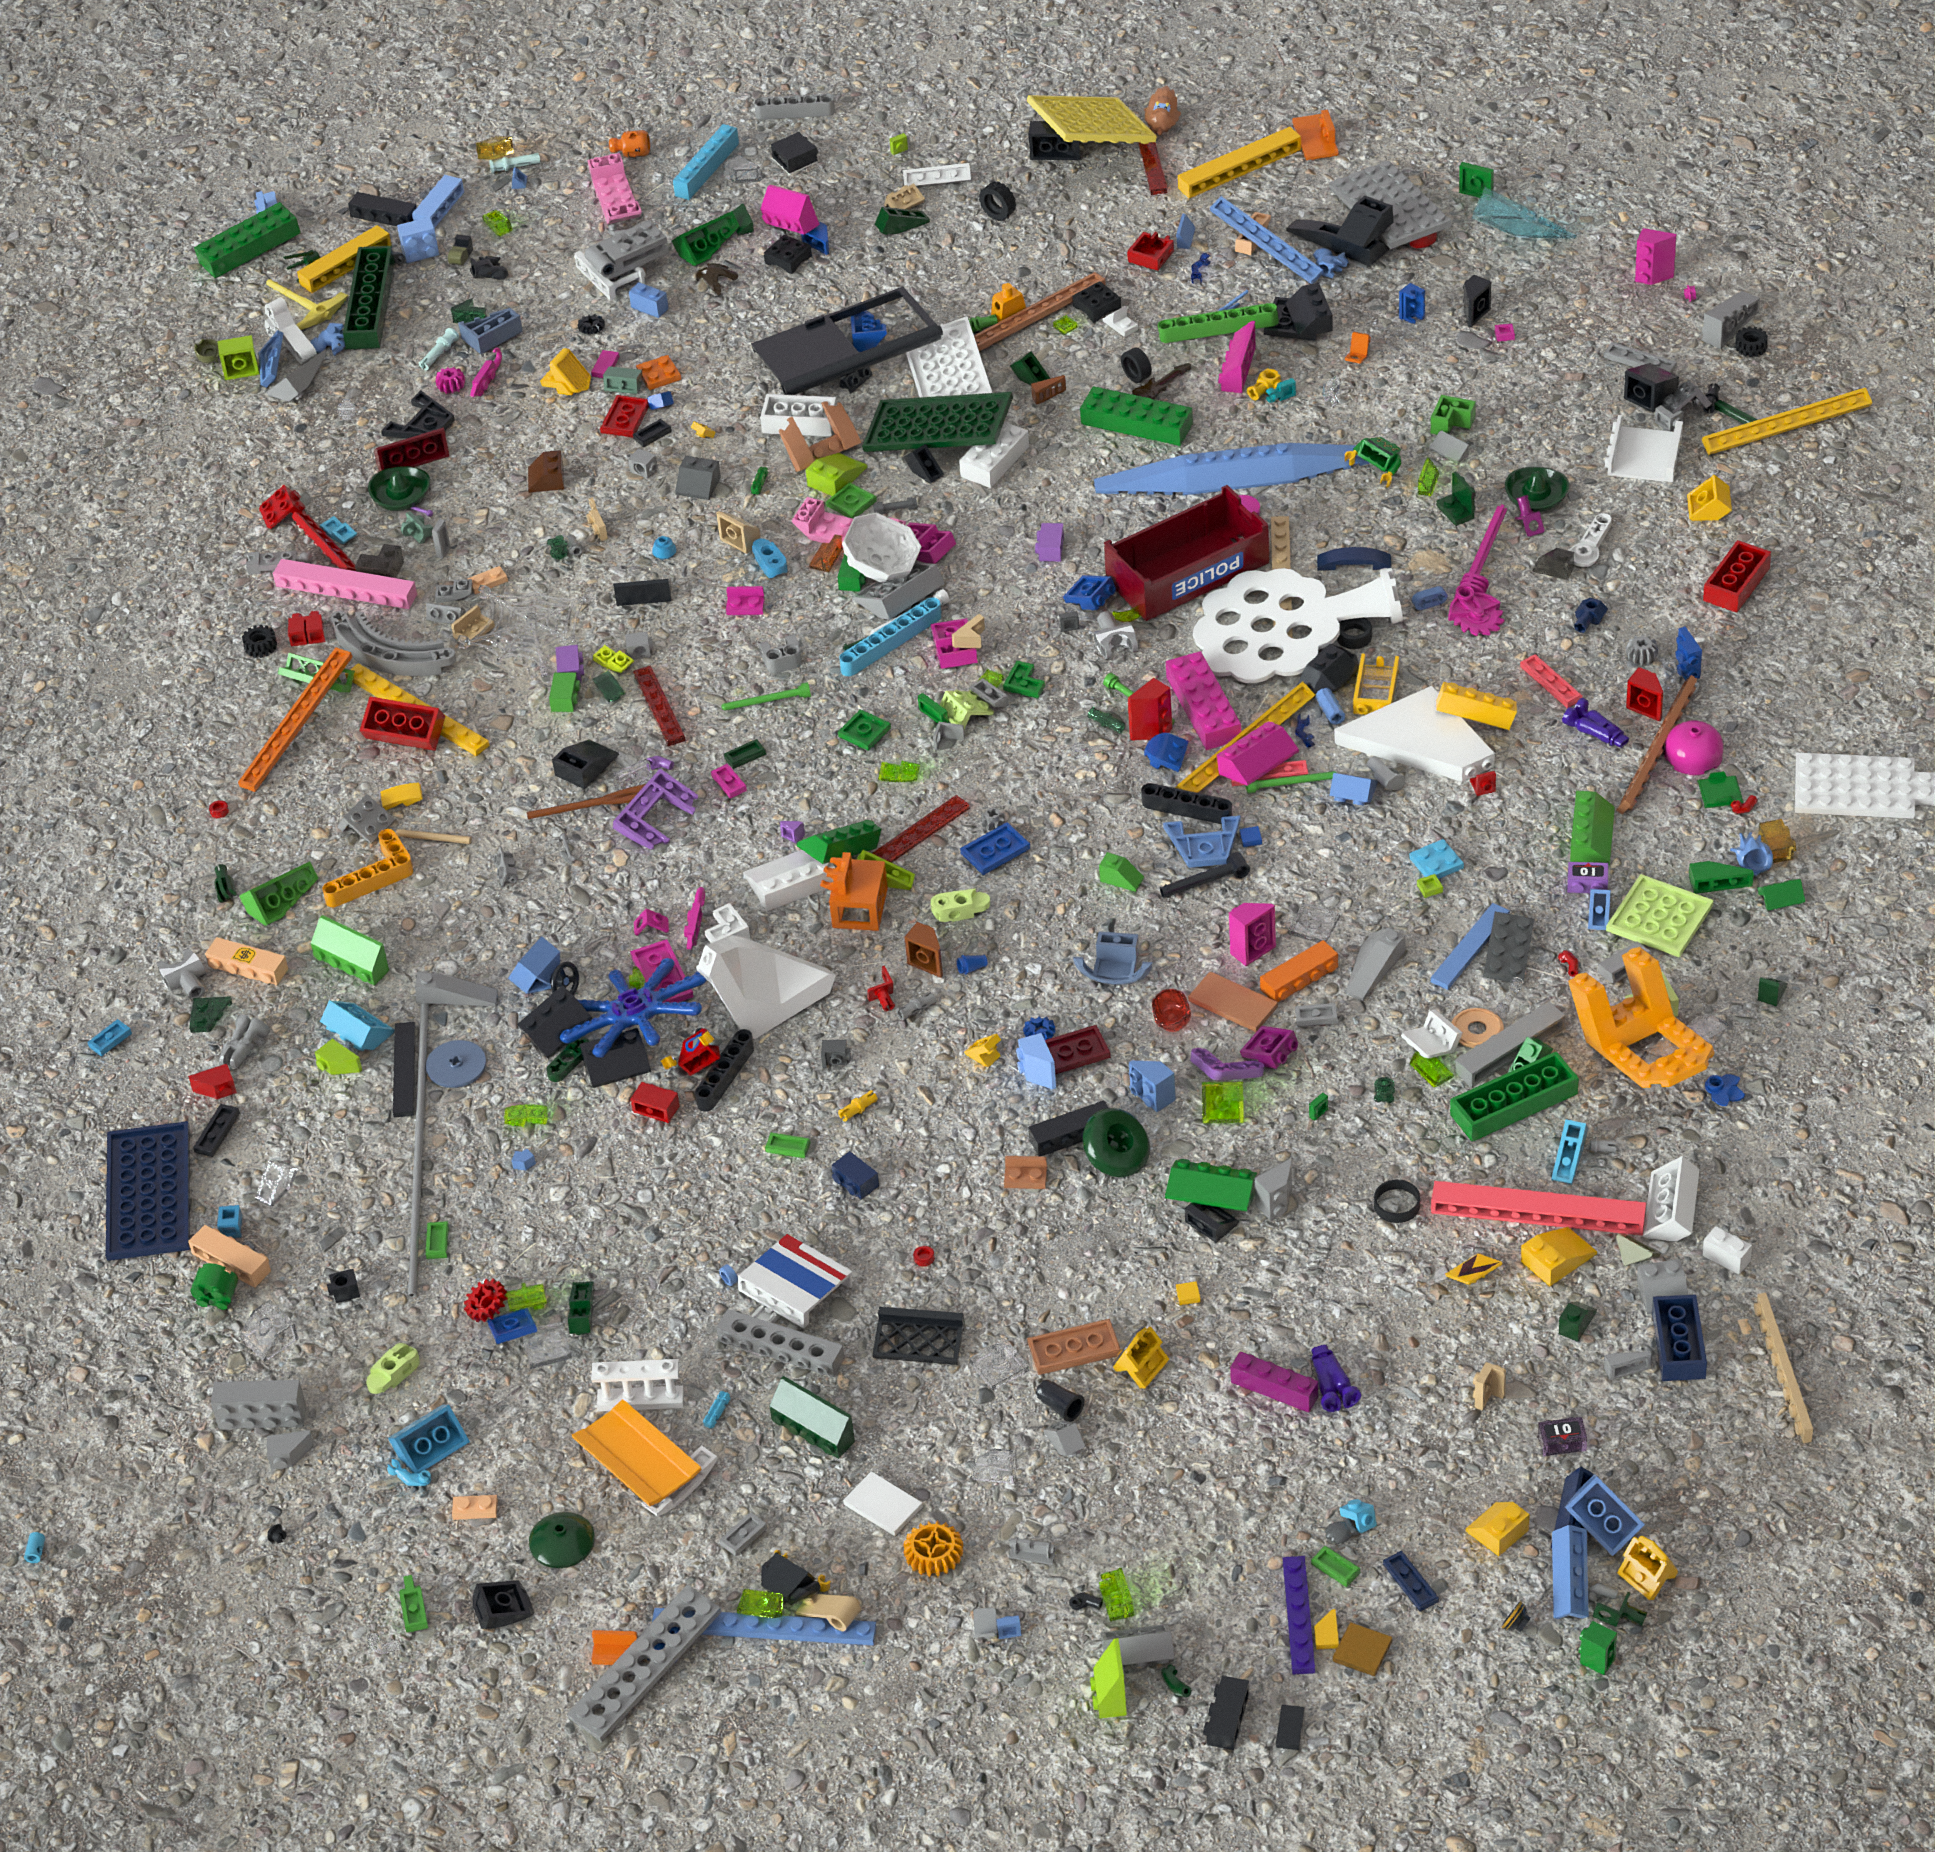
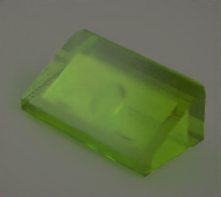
[1418,458,1439,496]
[1410,1051,1454,1087]
[737,1589,783,1619]

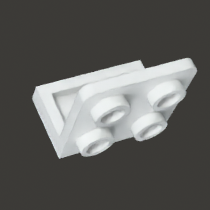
[1401,1009,1463,1058]

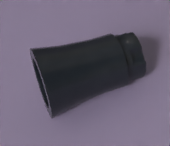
[1035,1380,1085,1422]

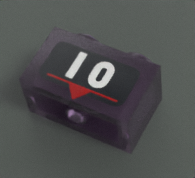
[1538,1417,1587,1456]

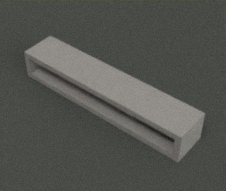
[1456,1002,1566,1087]

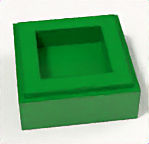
[1309,1092,1328,1121]

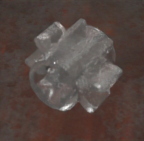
[337,399,357,421]

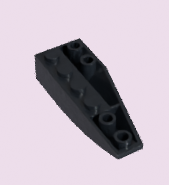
[1286,219,1390,267]

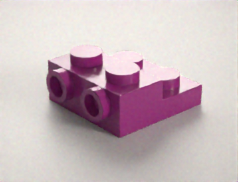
[1240,1026,1299,1069]

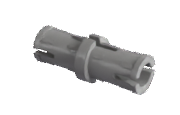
[896,992,936,1020]

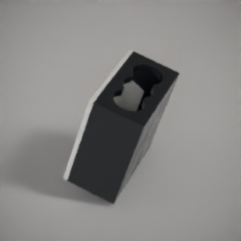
[771,132,818,175]

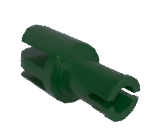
[214,864,237,903]

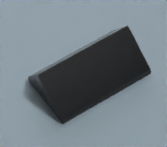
[613,579,671,606]

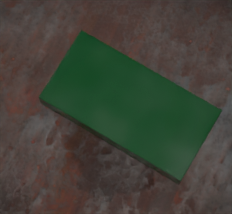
[724,739,766,769]

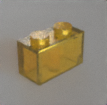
[476,136,514,160]
[1758,819,1796,863]

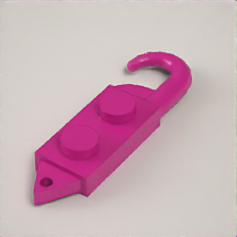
[470,347,502,397]
[684,887,705,949]

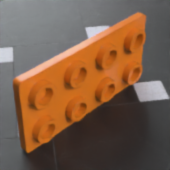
[1292,109,1339,160]

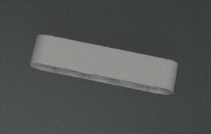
[754,94,835,120]

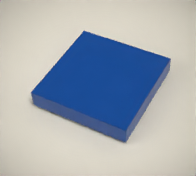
[487,1307,538,1344]

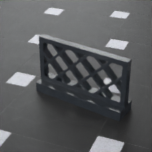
[872,1307,965,1365]

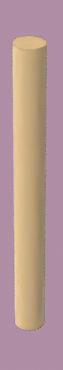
[396,829,472,844]

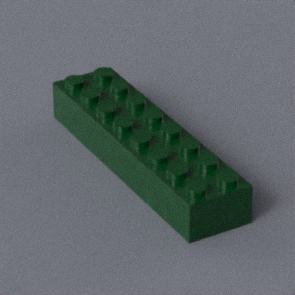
[343,246,395,349]

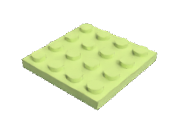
[1606,874,1714,958]

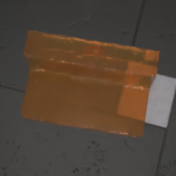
[809,534,843,572]

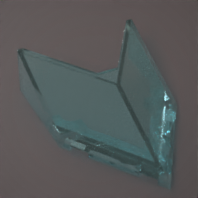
[1471,187,1577,239]

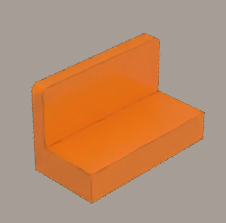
[591,1630,638,1665]

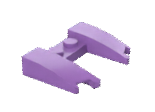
[613,769,698,850]

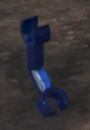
[1191,253,1211,284]
[1295,714,1315,748]

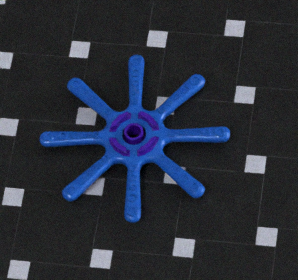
[560,958,707,1058]

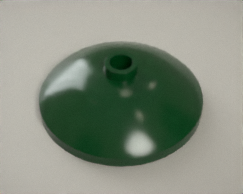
[529,1512,595,1568]

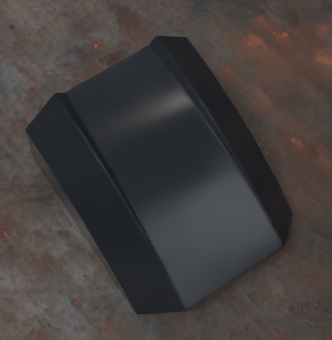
[472,1580,535,1629]

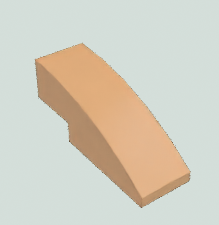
[1235,212,1271,255]

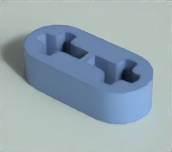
[1411,586,1448,610]

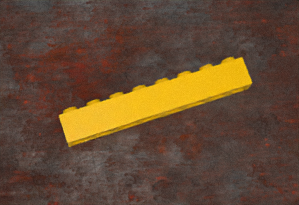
[1178,127,1301,199]

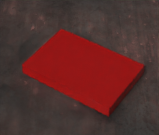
[600,395,649,438]

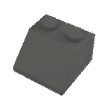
[675,455,721,500]

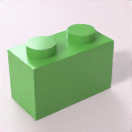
[549,673,581,712]

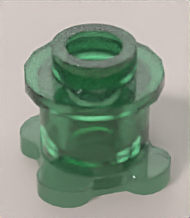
[547,535,568,559]
[1374,1077,1395,1103]

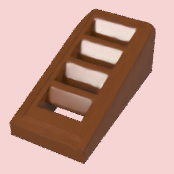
[1031,375,1066,404]

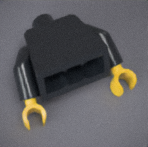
[761,1550,831,1610]

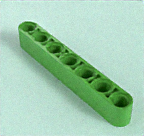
[1157,303,1279,343]

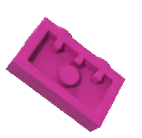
[726,586,765,615]

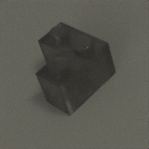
[355,544,404,578]

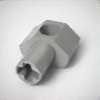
[1367,756,1406,790]

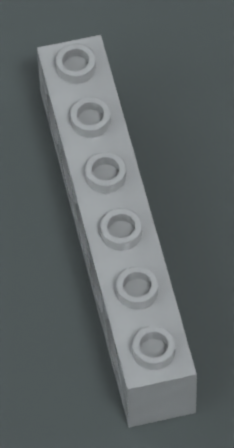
[716,1309,845,1377]

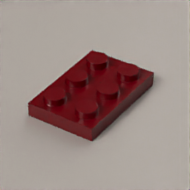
[1045,1025,1111,1075]

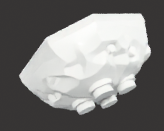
[842,513,922,582]

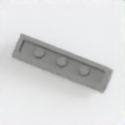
[1604,342,1677,373]

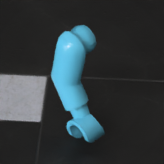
[387,1459,431,1486]

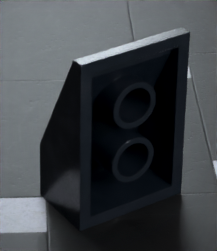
[1028,121,1080,160]

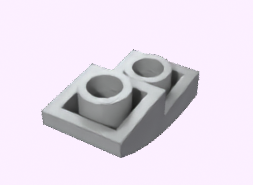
[435,579,472,603]

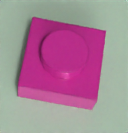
[1495,323,1515,342]

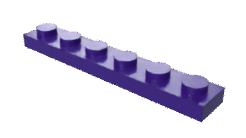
[1282,1556,1315,1675]

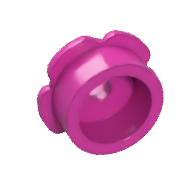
[1684,285,1696,302]

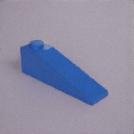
[851,310,887,352]

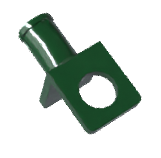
[1592,1592,1648,1627]

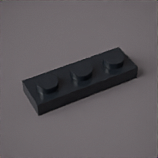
[193,1104,240,1157]

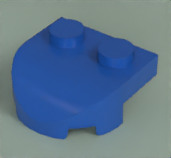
[1144,733,1189,772]

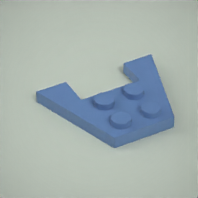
[1163,815,1241,868]

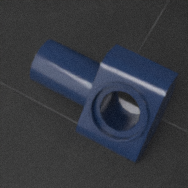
[1574,597,1608,633]

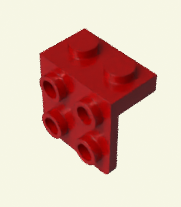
[259,485,306,529]

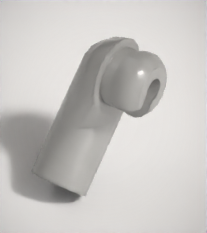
[1588,1583,1618,1605]

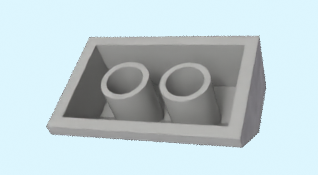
[1100,1624,1174,1668]

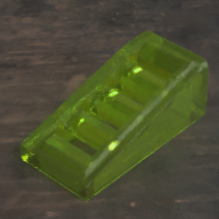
[482,209,512,237]

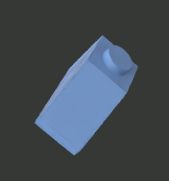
[1588,889,1611,930]

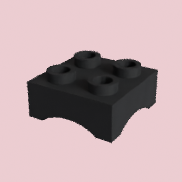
[764,235,812,274]
[1072,281,1121,323]

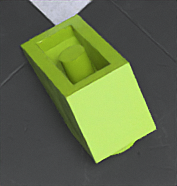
[315,1038,362,1075]

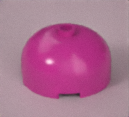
[1665,720,1724,775]

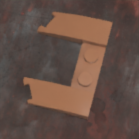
[779,401,862,472]

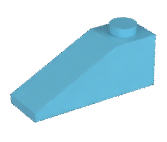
[1551,1119,1588,1184]

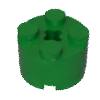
[190,1263,238,1310]

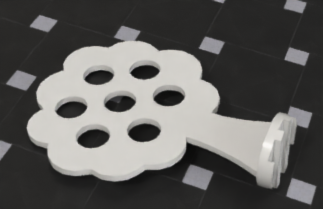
[1193,568,1403,683]

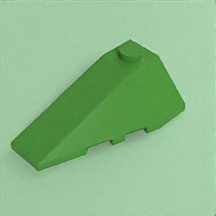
[239,861,319,926]

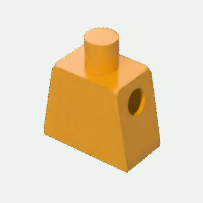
[991,283,1026,322]

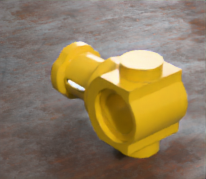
[1247,368,1282,401]

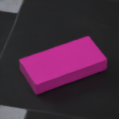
[591,350,620,378]

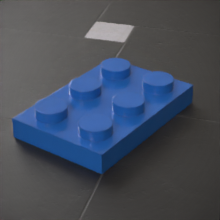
[960,822,1030,875]

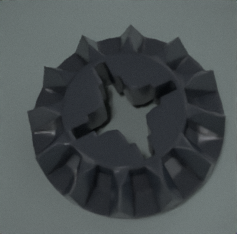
[577,314,605,334]

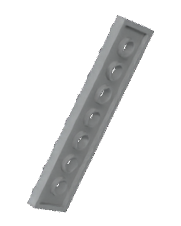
[567,1585,722,1742]

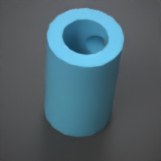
[24,1532,45,1563]

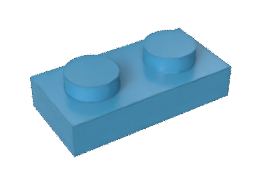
[88,1019,132,1056]

